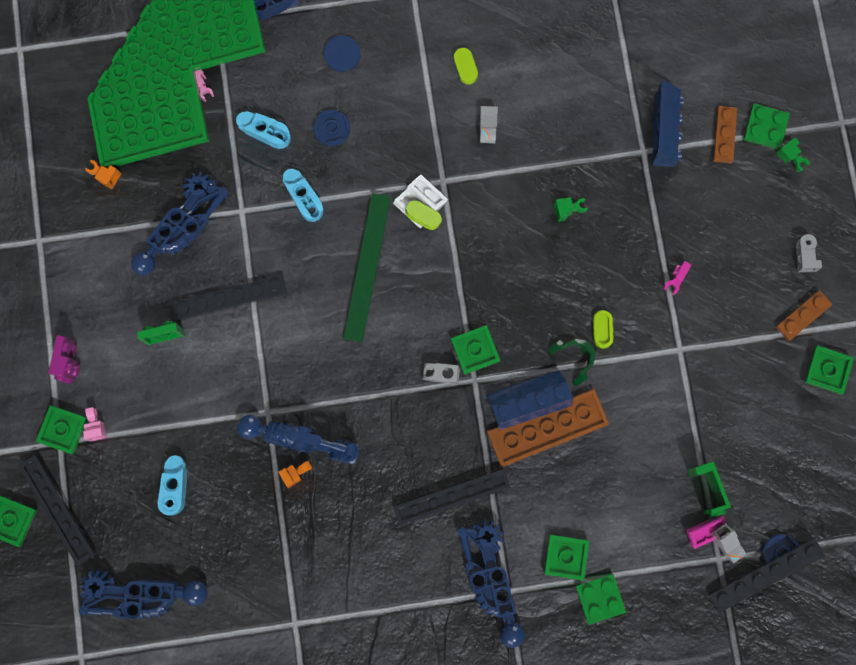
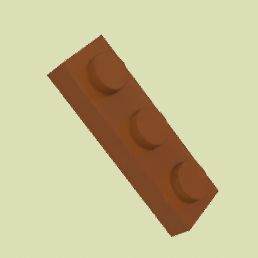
[713,106,737,163]
[775,290,833,342]

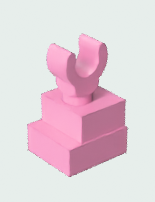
[195,70,214,102]
[83,407,107,442]

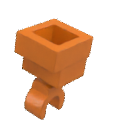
[85,160,121,189]
[279,461,312,488]

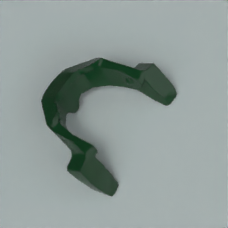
[548,339,595,386]

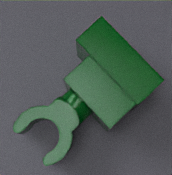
[776,137,810,172]
[553,197,588,222]

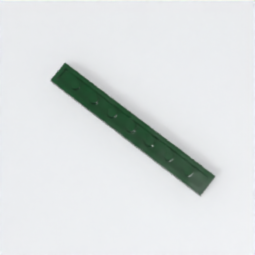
[344,193,391,343]

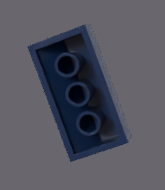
[652,81,683,167]
[487,370,573,431]

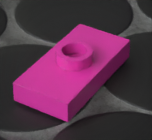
[686,515,727,549]

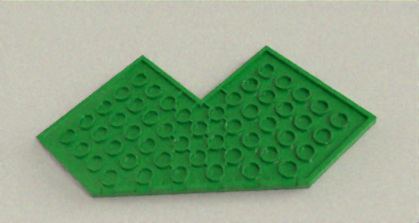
[87,0,266,169]

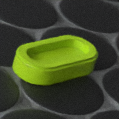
[454,48,478,84]
[405,201,442,230]
[593,310,613,349]

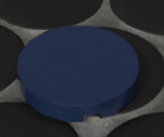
[324,35,361,72]
[313,109,350,147]
[761,534,799,564]

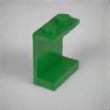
[687,461,731,517]

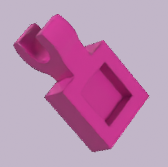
[663,261,691,295]

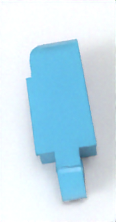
[236,111,291,149]
[283,169,323,222]
[158,455,187,515]

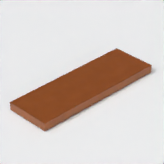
[487,389,609,468]

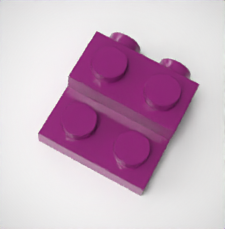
[48,335,80,384]

